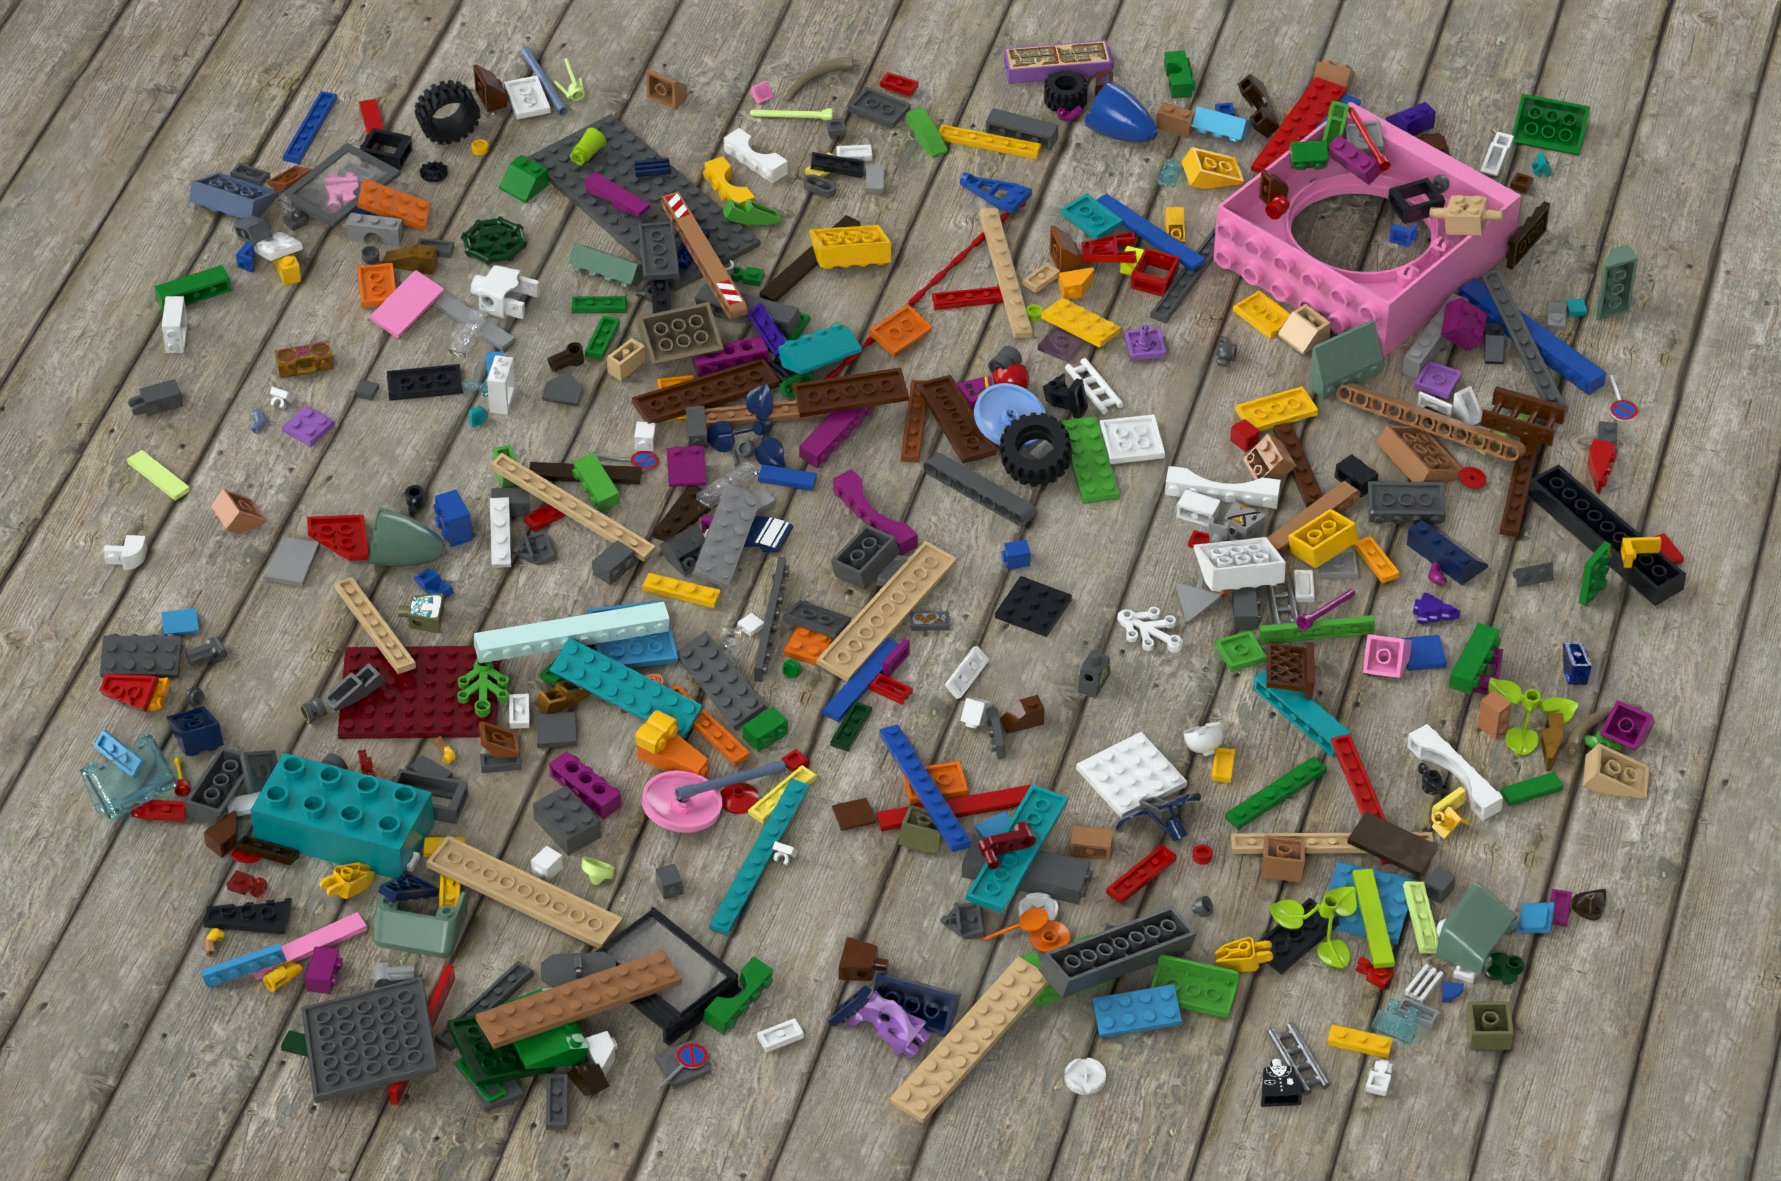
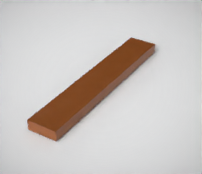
[901,380,927,463]

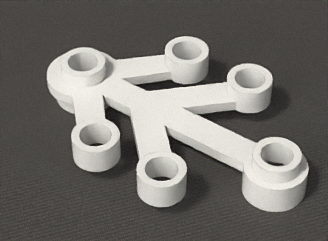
[1117,607,1183,653]

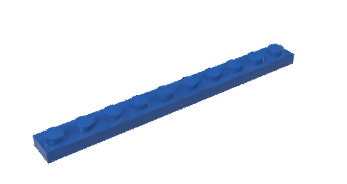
[879,725,971,852]

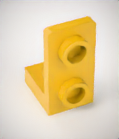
[1621,537,1661,568]

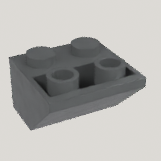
[659,525,705,576]

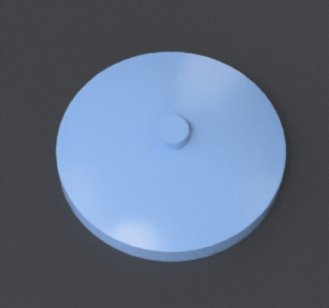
[974,383,1046,449]

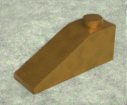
[381,244,438,275]

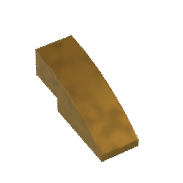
[536,680,591,714]
[1540,713,1564,771]

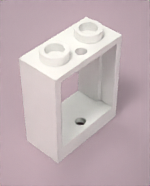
[162,296,188,353]
[487,355,516,415]

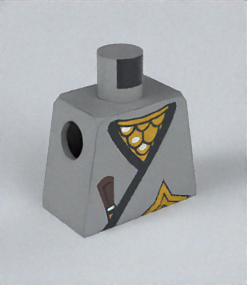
[1223,501,1266,541]

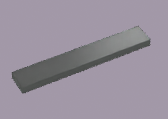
[435,961,534,1052]

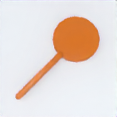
[983,908,1049,941]

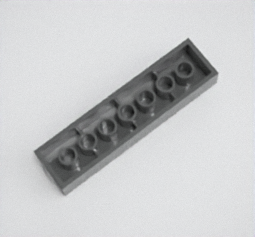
[1038,906,1196,999]

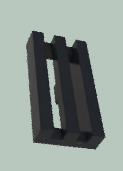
[768,357,796,388]

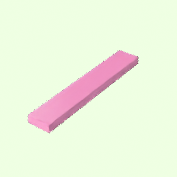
[252,912,367,980]

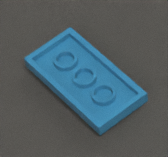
[1092,984,1182,1038]

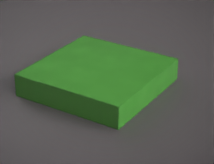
[1215,630,1266,672]

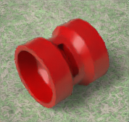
[1265,195,1290,220]

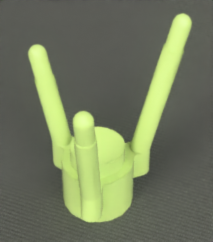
[554,58,586,101]

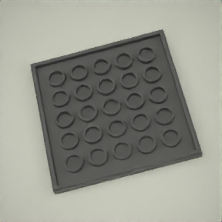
[301,977,439,1103]

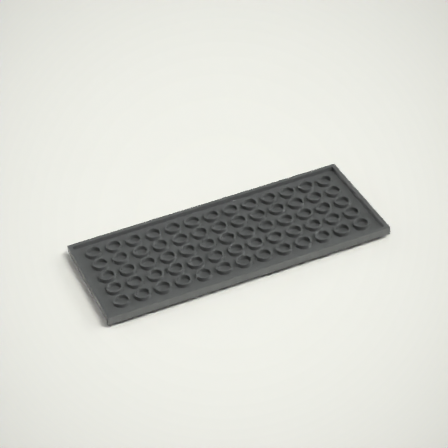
[527,114,761,291]

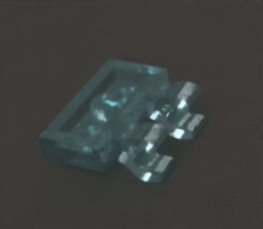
[1371,998,1419,1045]

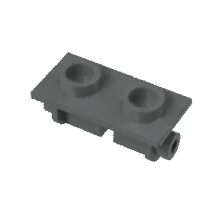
[1512,562,1554,587]

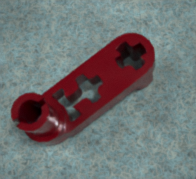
[978,821,1036,870]

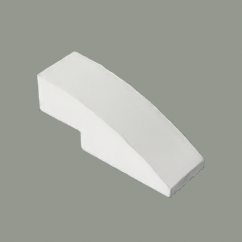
[1480,132,1514,177]

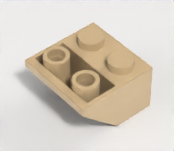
[1278,304,1331,355]

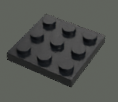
[995,576,1072,637]

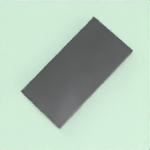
[638,221,680,281]

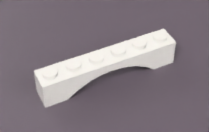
[1165,466,1281,509]
[1407,724,1503,821]

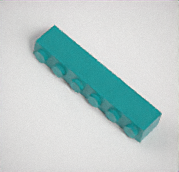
[1253,669,1352,757]

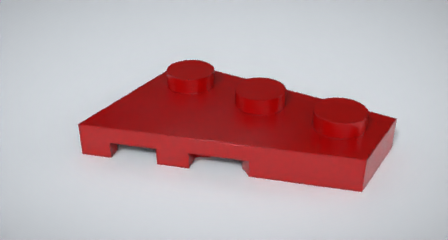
[99,674,159,713]

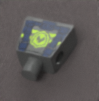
[1078,650,1111,699]

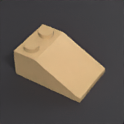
[1583,743,1649,799]

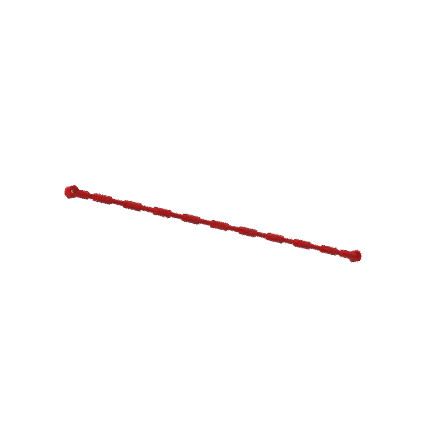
[824,201,1026,379]

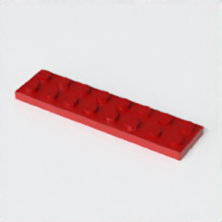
[1251,77,1347,173]

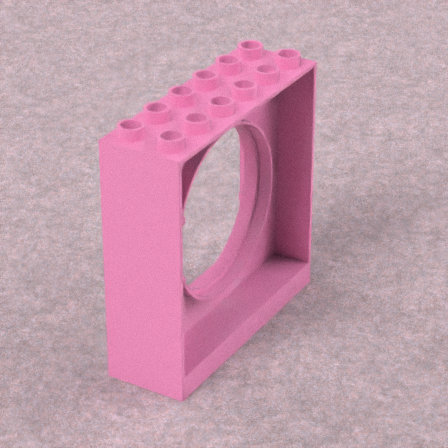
[1214,102,1521,359]

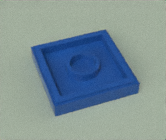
[1401,635,1447,671]

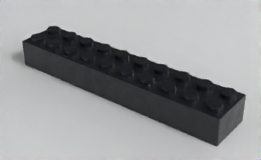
[1528,464,1686,606]

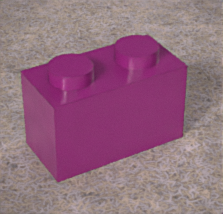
[305,946,343,994]

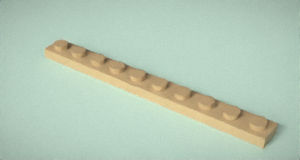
[979,208,1033,338]
[490,453,655,562]
[1231,832,1433,854]

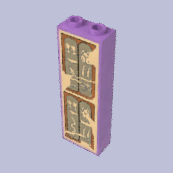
[1004,40,1114,83]

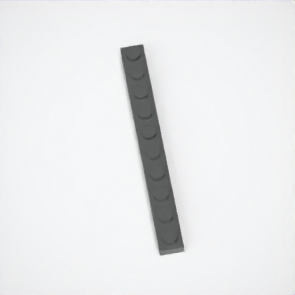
[1481,269,1567,413]

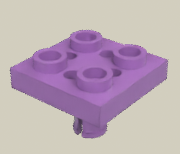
[1124,324,1166,361]

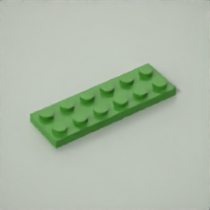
[1061,416,1120,504]

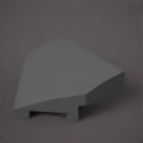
[542,372,583,406]
[512,530,556,565]
[940,902,985,939]

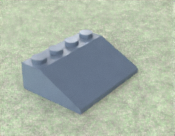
[189,172,279,219]

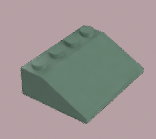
[1309,320,1383,399]

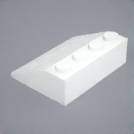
[1194,537,1286,592]

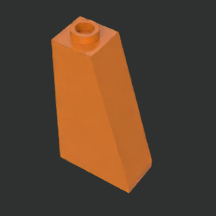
[637,734,710,778]

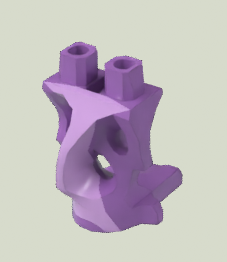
[847,990,930,1058]

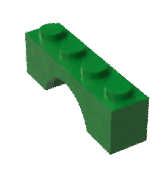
[703,956,773,1034]

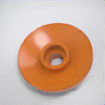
[1029,920,1070,953]

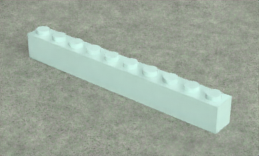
[474,602,670,663]

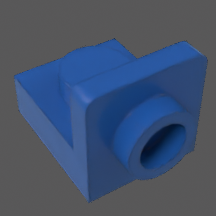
[1389,223,1419,248]
[236,241,256,272]

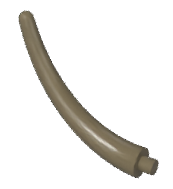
[785,56,859,101]
[1565,704,1642,756]

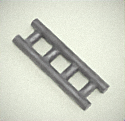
[1265,571,1299,625]
[1267,1022,1330,1095]

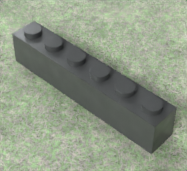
[695,284,802,336]

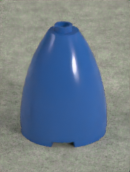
[1085,81,1158,142]

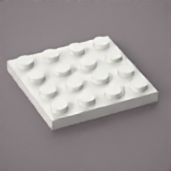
[1076,732,1187,819]

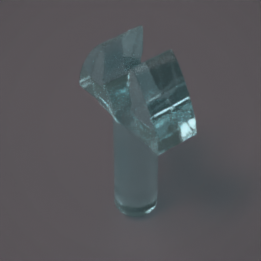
[462,378,488,397]

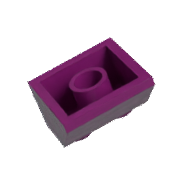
[666,445,706,487]
[1600,700,1655,751]

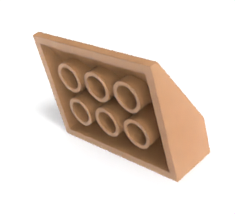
[1377,425,1463,484]

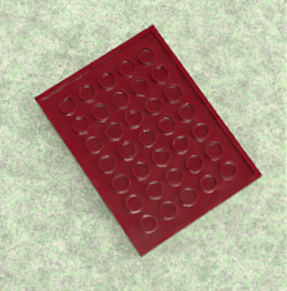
[338,646,501,739]

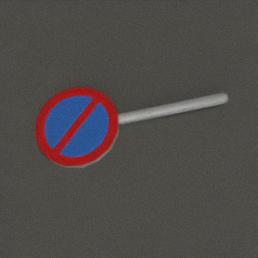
[596,451,658,471]
[656,1044,708,1091]

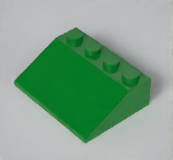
[1512,93,1590,155]
[498,988,590,1069]

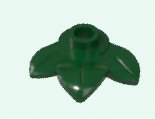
[1485,952,1524,985]

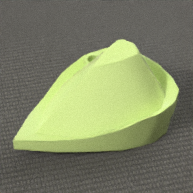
[581,856,615,885]

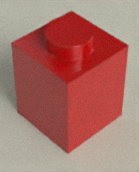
[1230,419,1260,452]

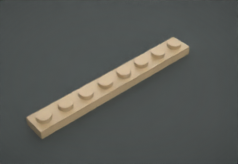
[334,577,416,674]

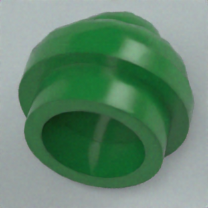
[782,659,802,678]

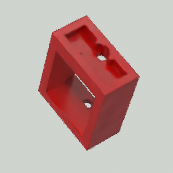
[1131,248,1180,297]

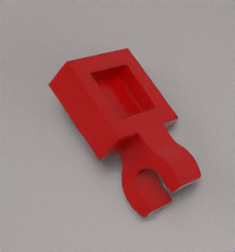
[1356,957,1394,989]

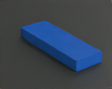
[758,464,817,491]

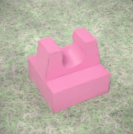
[750,81,773,104]

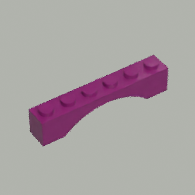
[832,469,918,556]

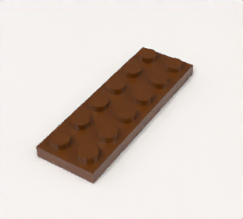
[792,367,909,418]
[917,375,997,463]

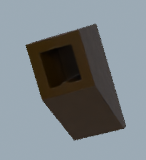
[566,1061,609,1096]

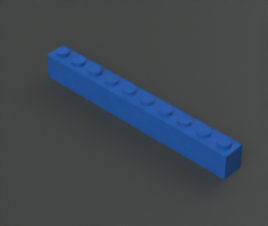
[1458,278,1606,395]

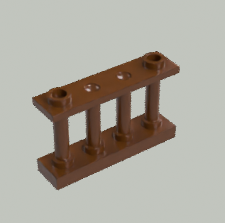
[1481,386,1567,446]

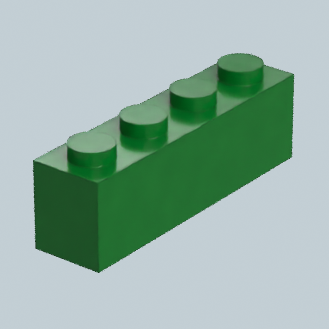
[154,265,231,312]
[1449,623,1502,695]

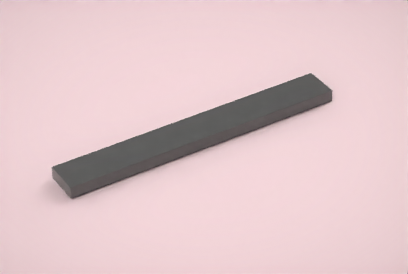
[1150,228,1216,323]

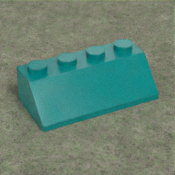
[778,323,862,375]

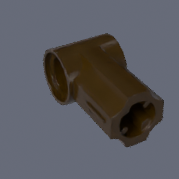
[547,342,584,372]

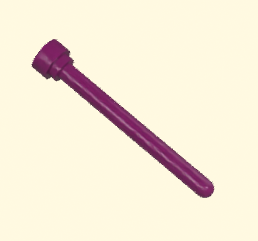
[1296,589,1355,631]

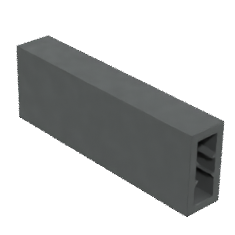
[962,835,1093,905]

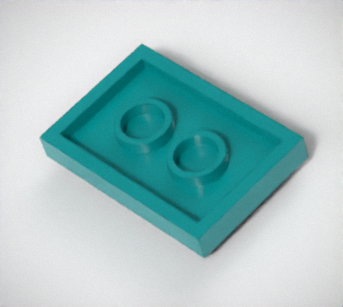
[1060,193,1123,239]

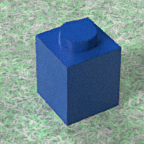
[1001,540,1031,570]

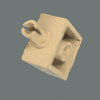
[1430,195,1503,236]

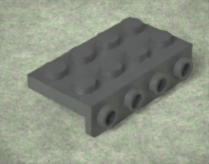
[1368,481,1446,524]
[100,634,183,678]

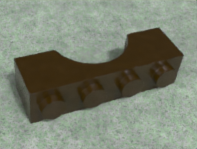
[1238,74,1280,138]

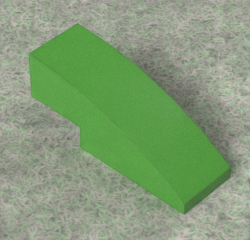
[1322,100,1349,146]
[906,107,948,158]
[722,199,781,225]

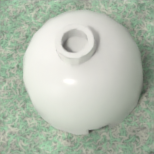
[1183,722,1224,756]

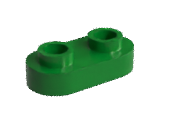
[780,372,814,398]

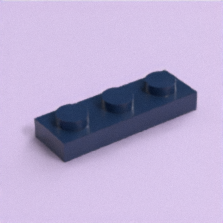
[828,985,872,1026]

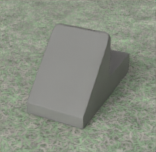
[1547,302,1567,331]

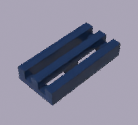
[634,158,671,177]

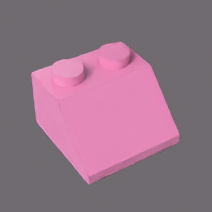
[1363,634,1412,678]

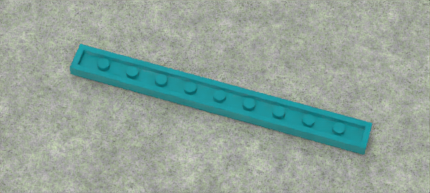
[709,778,810,936]

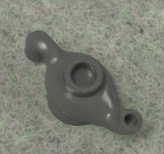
[1216,336,1237,367]

